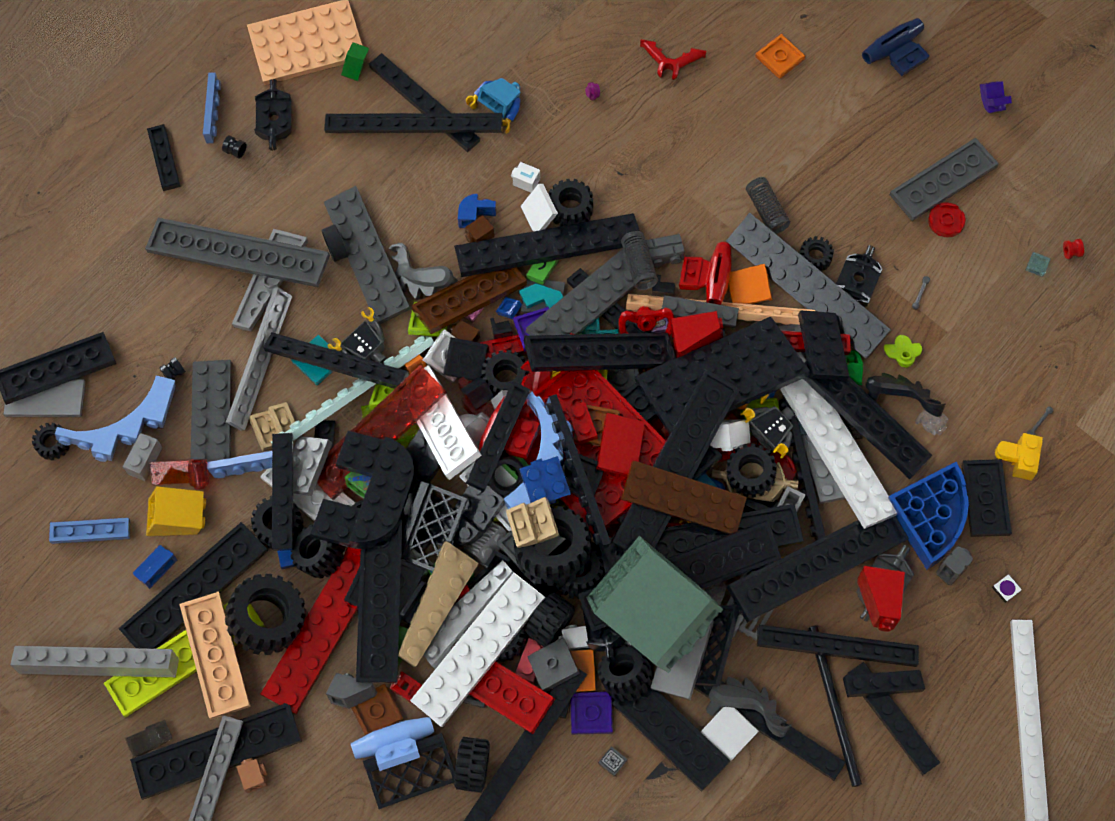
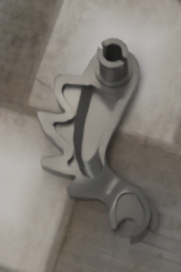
[389,243,458,300]
[706,677,791,737]

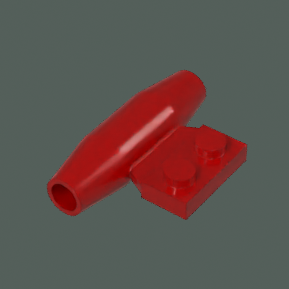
[679,242,732,305]
[478,396,541,459]

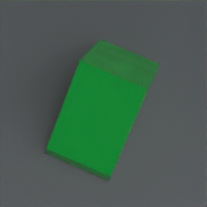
[341,42,369,82]

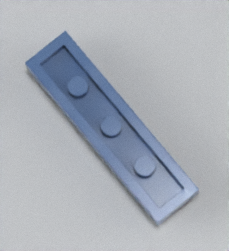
[203,73,221,143]
[207,451,272,478]
[49,518,131,544]

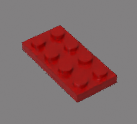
[469,661,555,734]

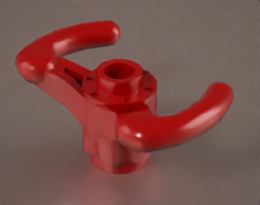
[618,306,675,337]

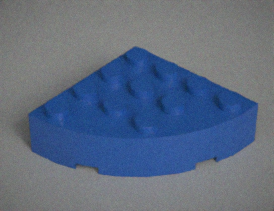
[888,462,969,570]

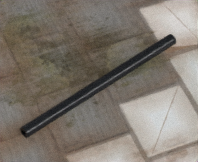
[808,625,862,787]

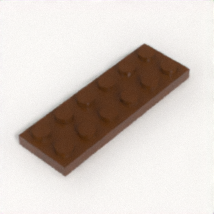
[411,268,527,334]
[621,460,747,534]

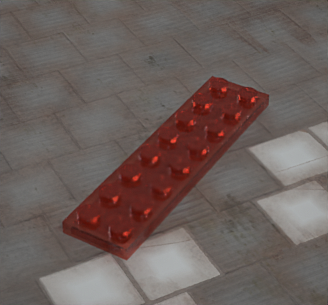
[317,365,447,500]

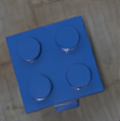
[519,456,571,504]

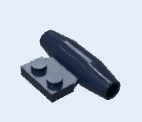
[862,18,929,76]

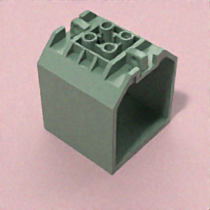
[586,536,723,673]

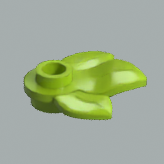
[884,335,922,368]

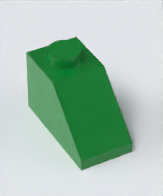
[845,350,863,385]

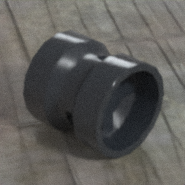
[222,135,247,159]
[159,357,186,380]

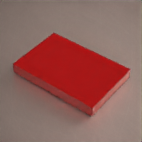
[596,413,645,477]

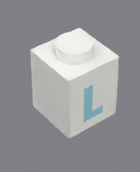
[511,162,540,192]

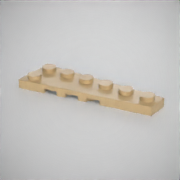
[398,541,479,667]

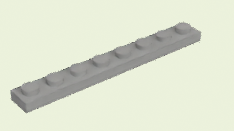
[226,287,292,431]

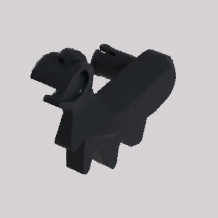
[866,373,946,417]

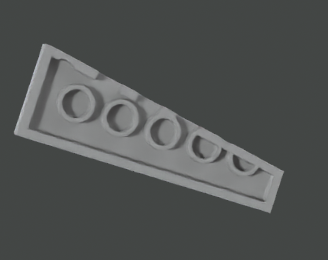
[232,229,308,332]
[423,560,514,669]

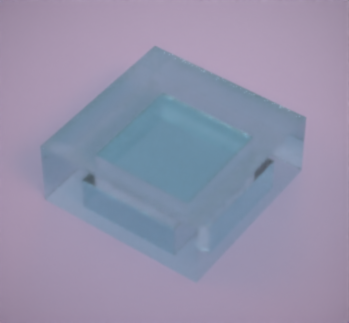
[1025,252,1050,277]

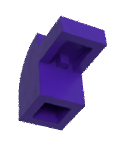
[980,81,1012,113]

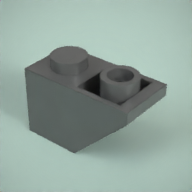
[326,673,377,709]

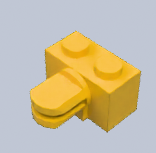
[995,433,1043,481]

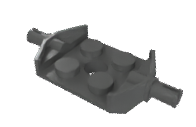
[856,545,914,622]

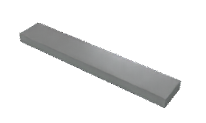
[189,715,244,821]

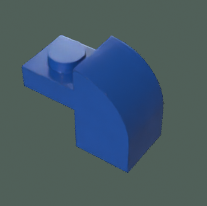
[458,194,496,228]

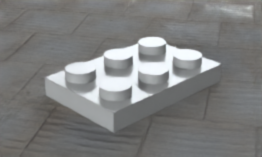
[293,436,332,496]

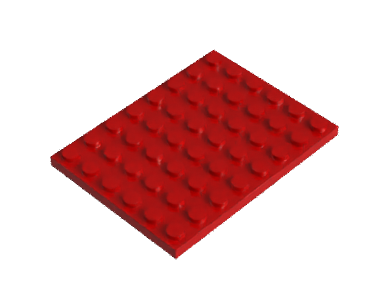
[517,370,666,534]

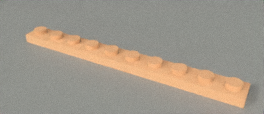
[626,294,815,325]

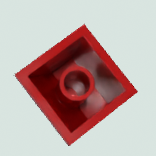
[671,311,723,358]
[857,566,905,632]

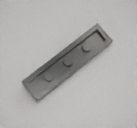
[661,295,739,328]

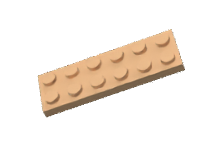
[180,592,250,720]

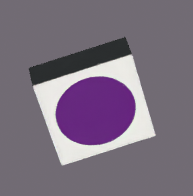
[992,574,1021,603]

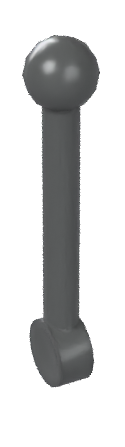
[912,276,930,310]
[1027,407,1053,435]

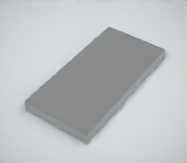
[3,379,85,417]
[651,620,714,700]

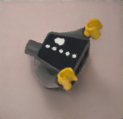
[328,307,387,364]
[740,406,794,459]

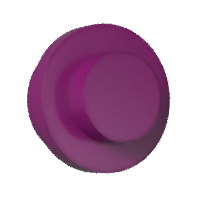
[585,82,600,100]

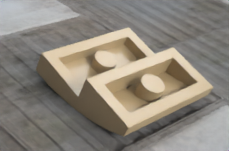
[249,402,295,452]
[506,497,559,548]

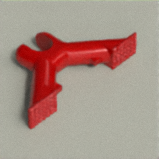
[640,39,706,80]

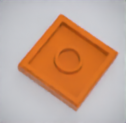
[755,34,806,79]

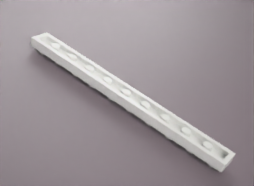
[1010,620,1049,821]

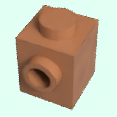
[237,758,268,793]

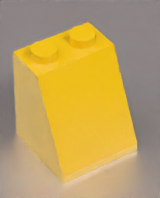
[146,486,206,536]

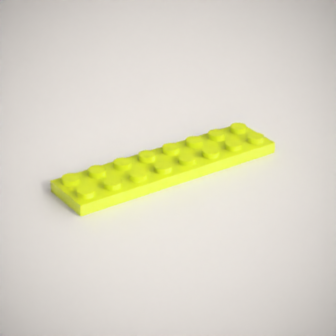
[104,603,265,718]

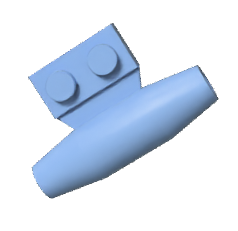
[351,717,435,771]

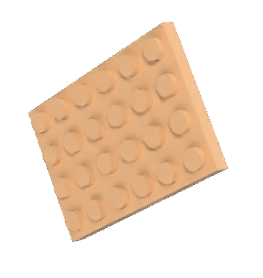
[247,0,362,85]

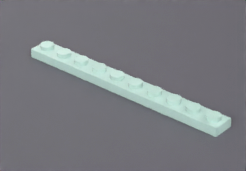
[270,336,434,444]

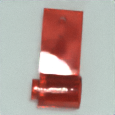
[150,459,209,489]

